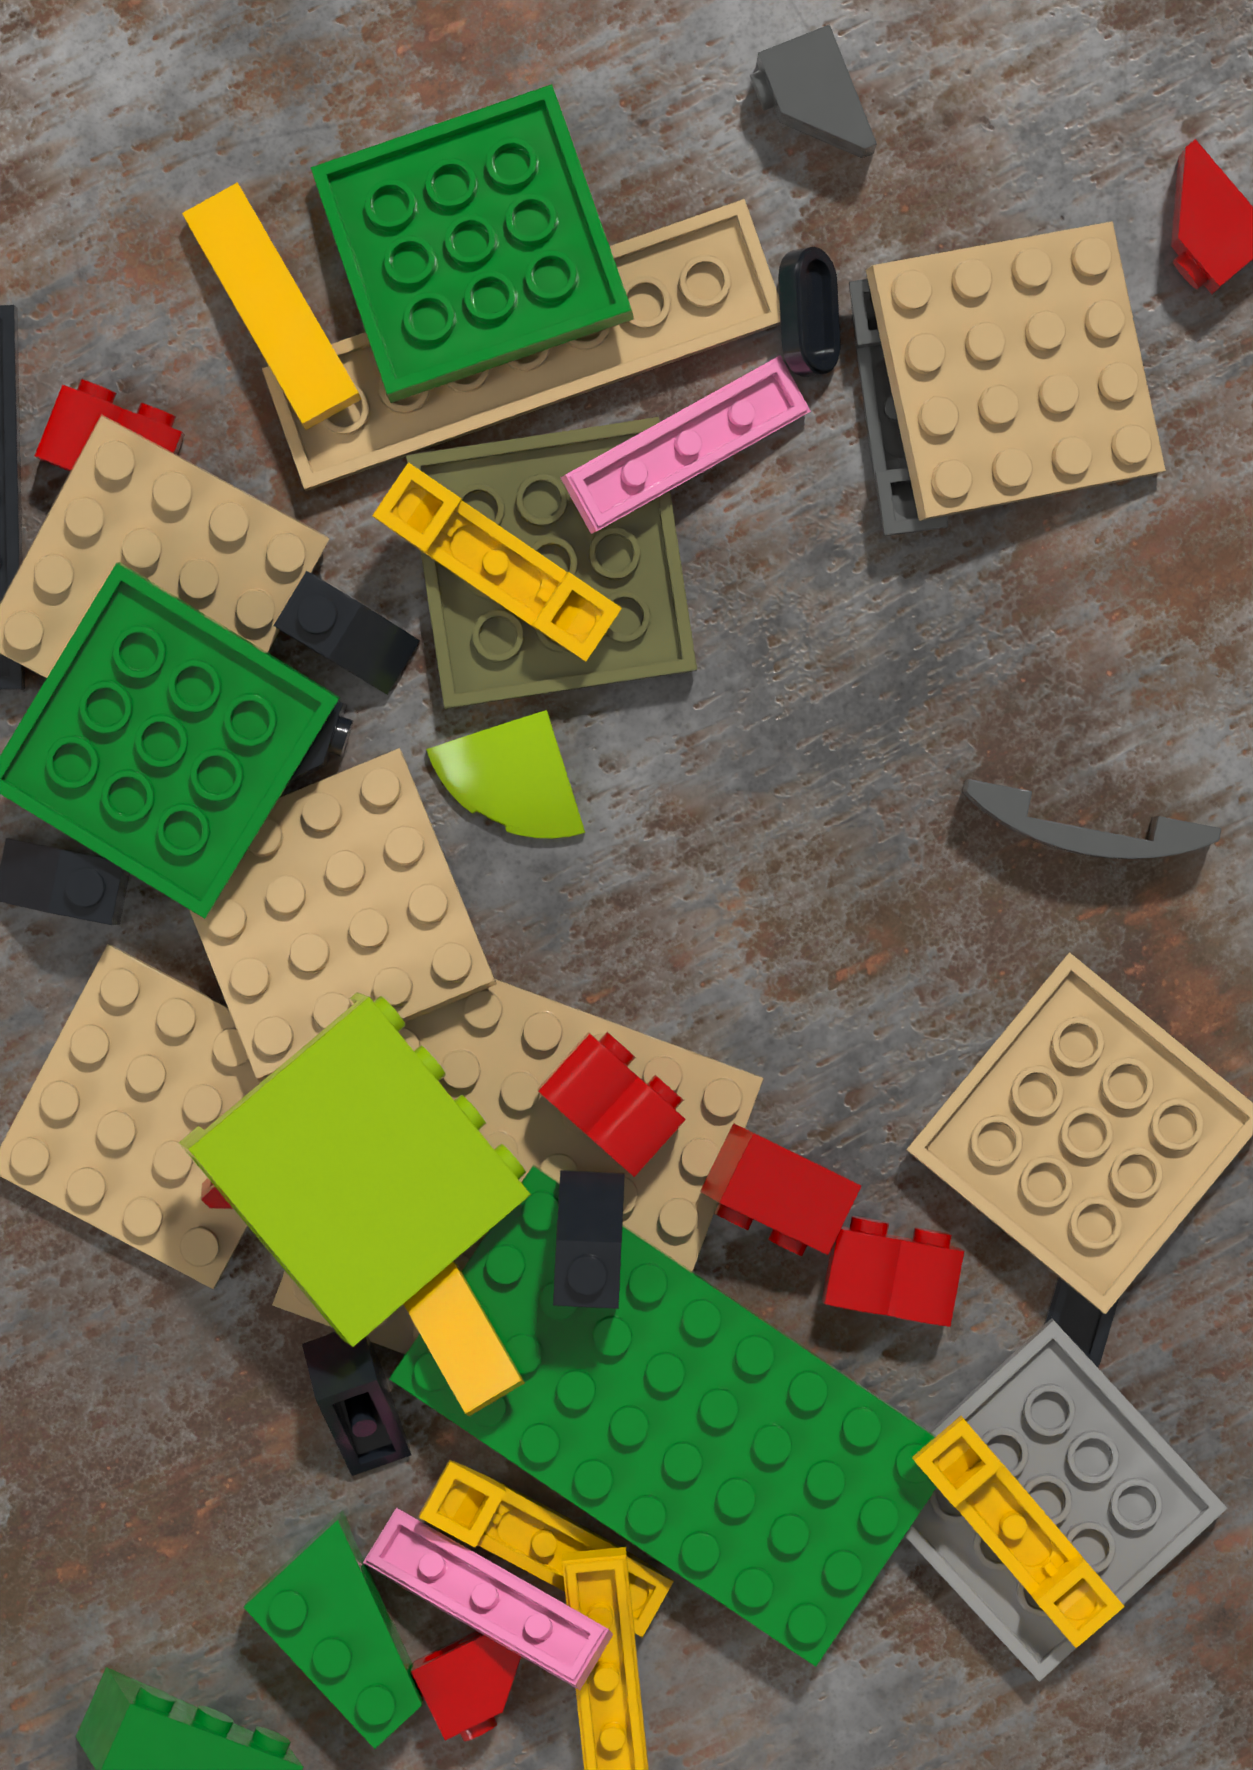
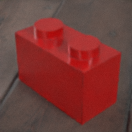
[700,1123,862,1256]

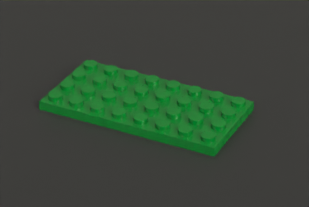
[389,1164,937,1667]

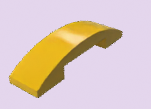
[372,462,622,662]
[912,1416,1125,1648]
[418,1460,674,1637]

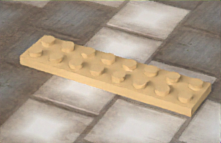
[262,199,781,491]

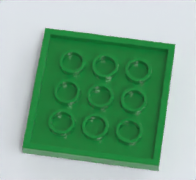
[310,84,634,403]
[0,562,341,919]

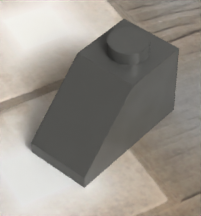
[750,24,877,158]

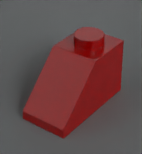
[1171,139,1253,295]
[411,1630,521,1742]

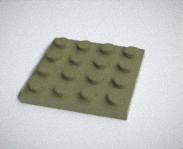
[406,417,697,709]

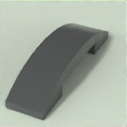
[849,279,948,536]
[962,779,1222,859]

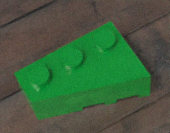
[243,1510,424,1749]
[75,1667,304,1770]

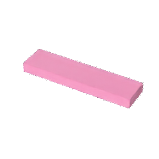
[560,355,811,534]
[363,1508,613,1690]

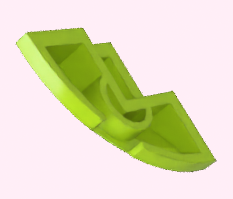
[426,710,586,839]

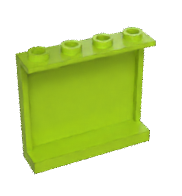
[179,992,531,1347]

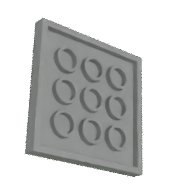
[905,1319,1227,1682]

